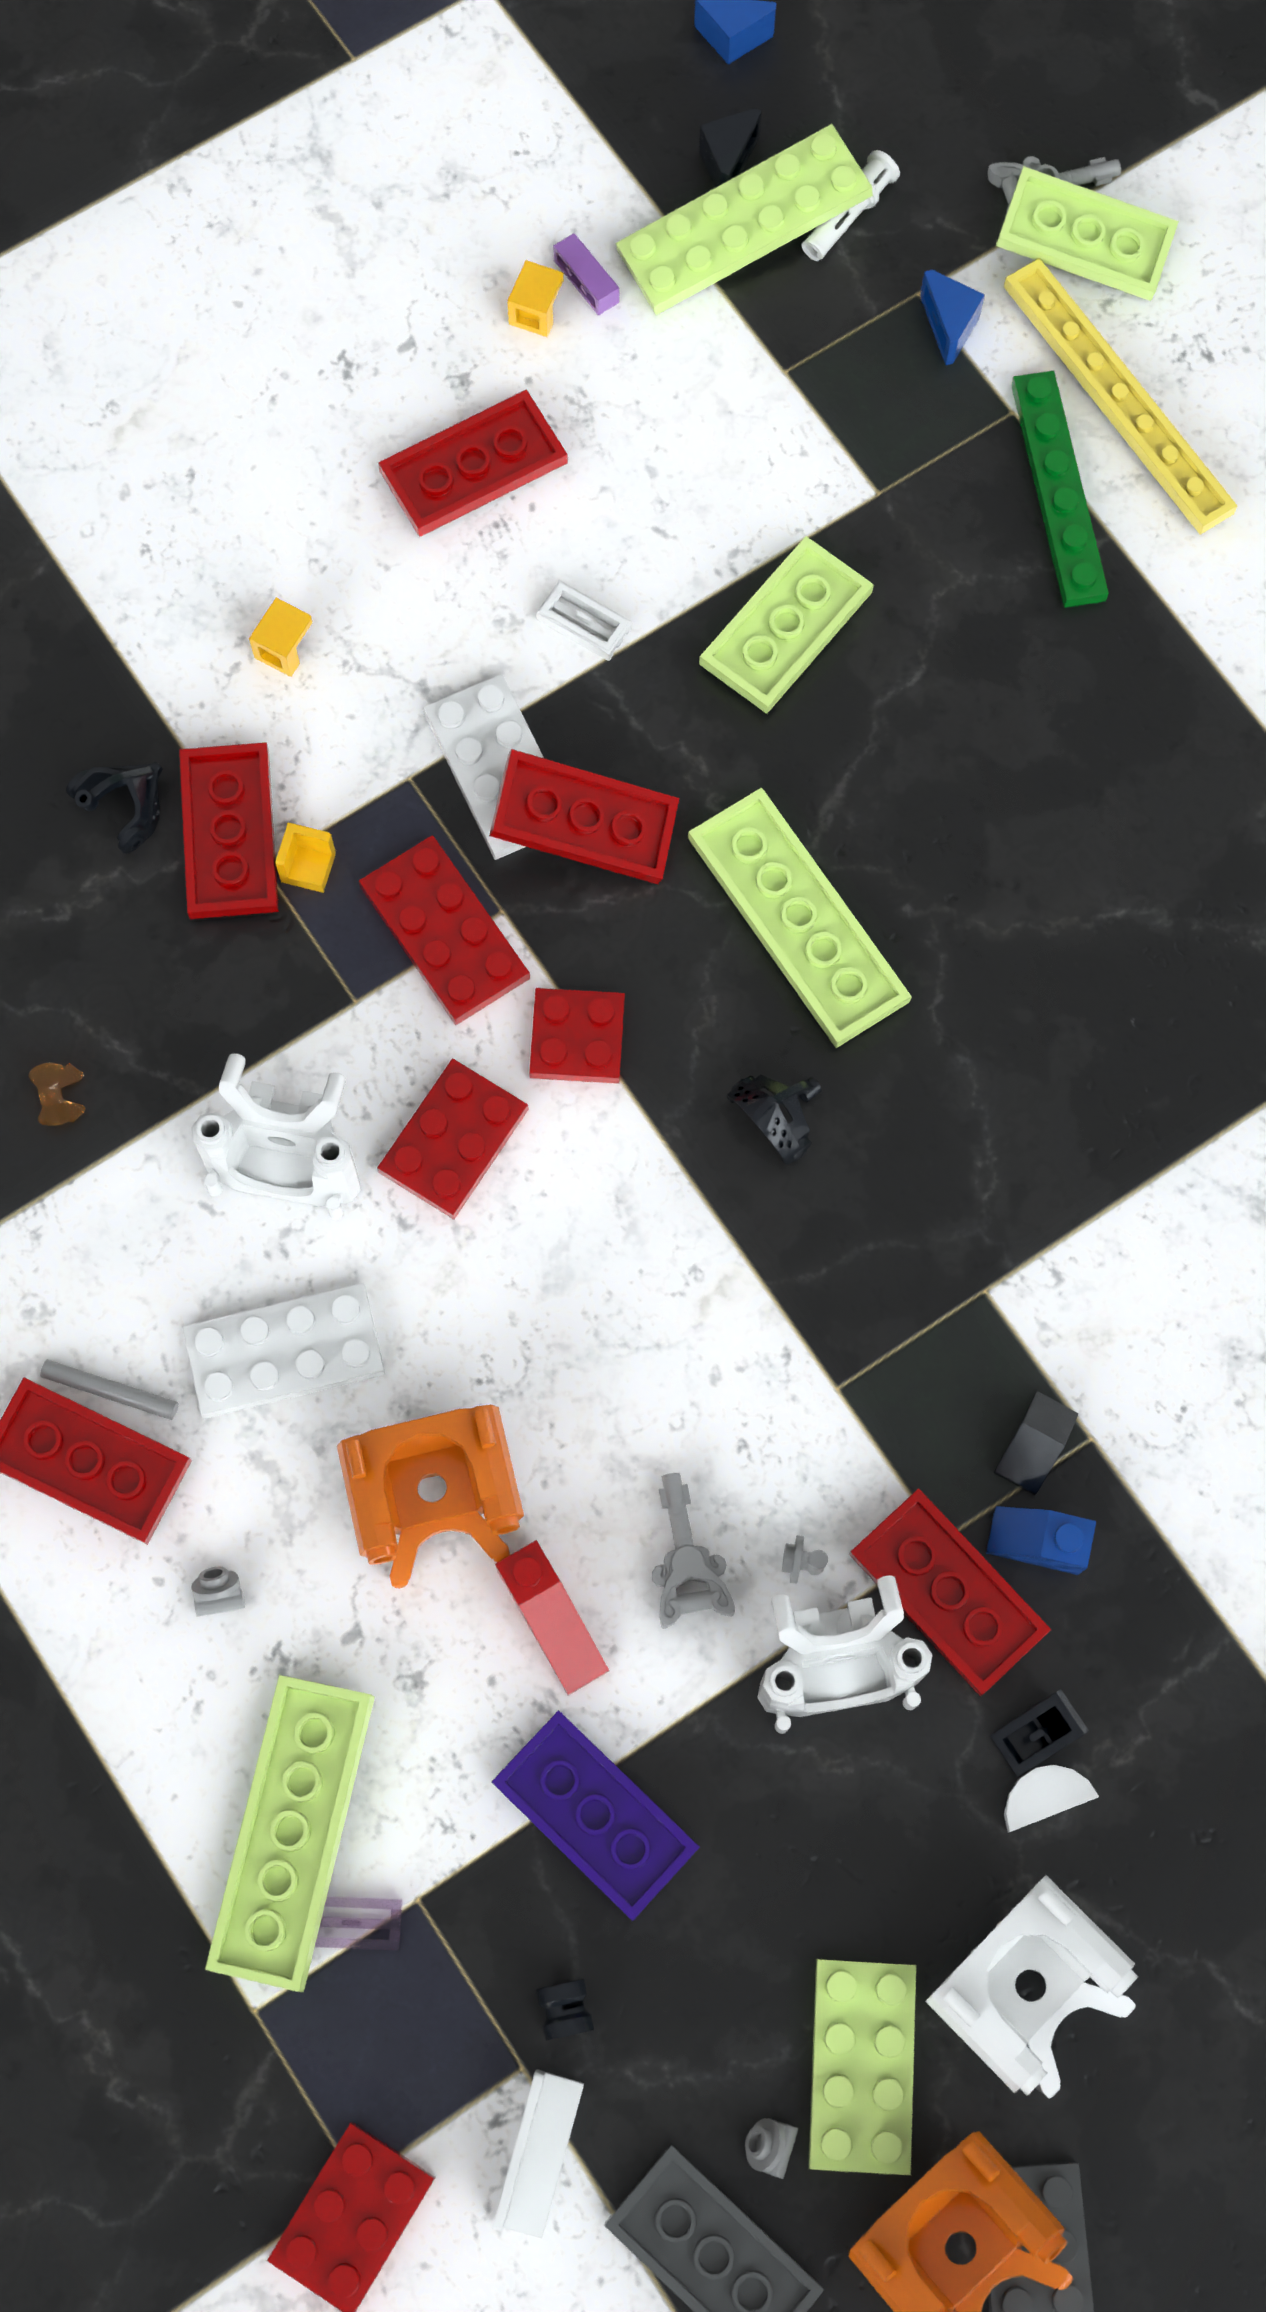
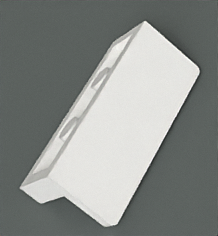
[492,2069,584,2239]

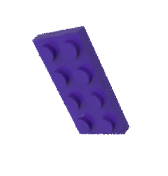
[491,1710,700,1921]

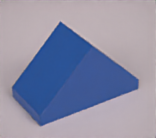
[694,0,776,65]
[920,270,985,365]

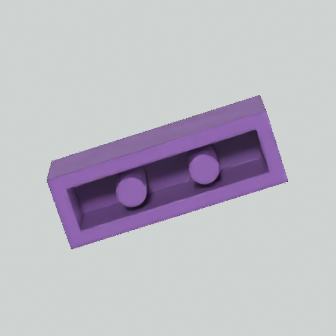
[553,233,619,316]

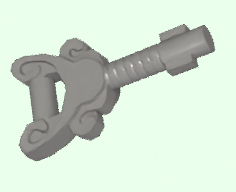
[987,156,1121,220]
[652,1473,735,1629]

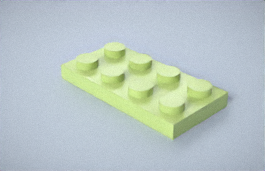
[996,166,1179,301]
[699,536,874,714]
[809,1959,916,2175]

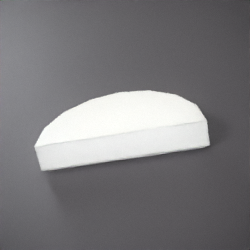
[1004,1765,1099,1833]

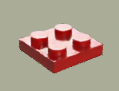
[529,988,625,1084]

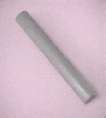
[40,1359,179,1420]

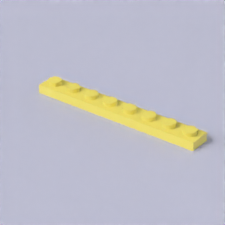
[1004,258,1238,535]

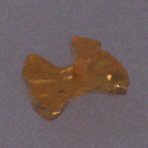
[28,1063,86,1126]

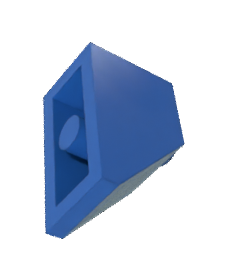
[986,1506,1096,1575]

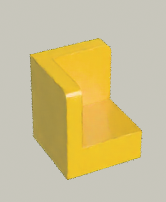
[507,260,563,337]
[249,597,312,677]
[275,822,336,893]

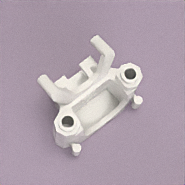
[191,1053,361,1220]
[757,1575,932,1734]
[926,1875,1138,2098]

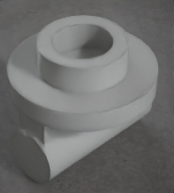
[782,1535,828,1584]
[191,1567,245,1617]
[745,2118,798,2179]

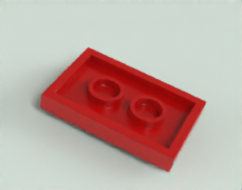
[377,1058,529,1219]
[267,2122,436,2312]

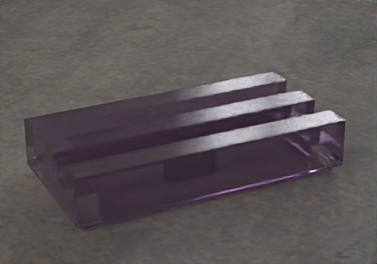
[315,1897,403,1951]

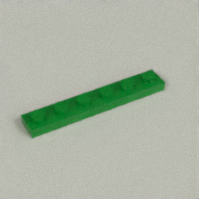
[1011,370,1109,608]

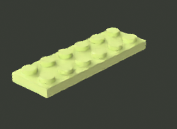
[616,124,873,315]
[688,788,912,1048]
[205,1675,375,1992]

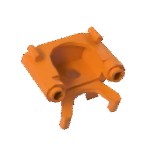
[337,1404,524,1589]
[848,2131,1073,2312]

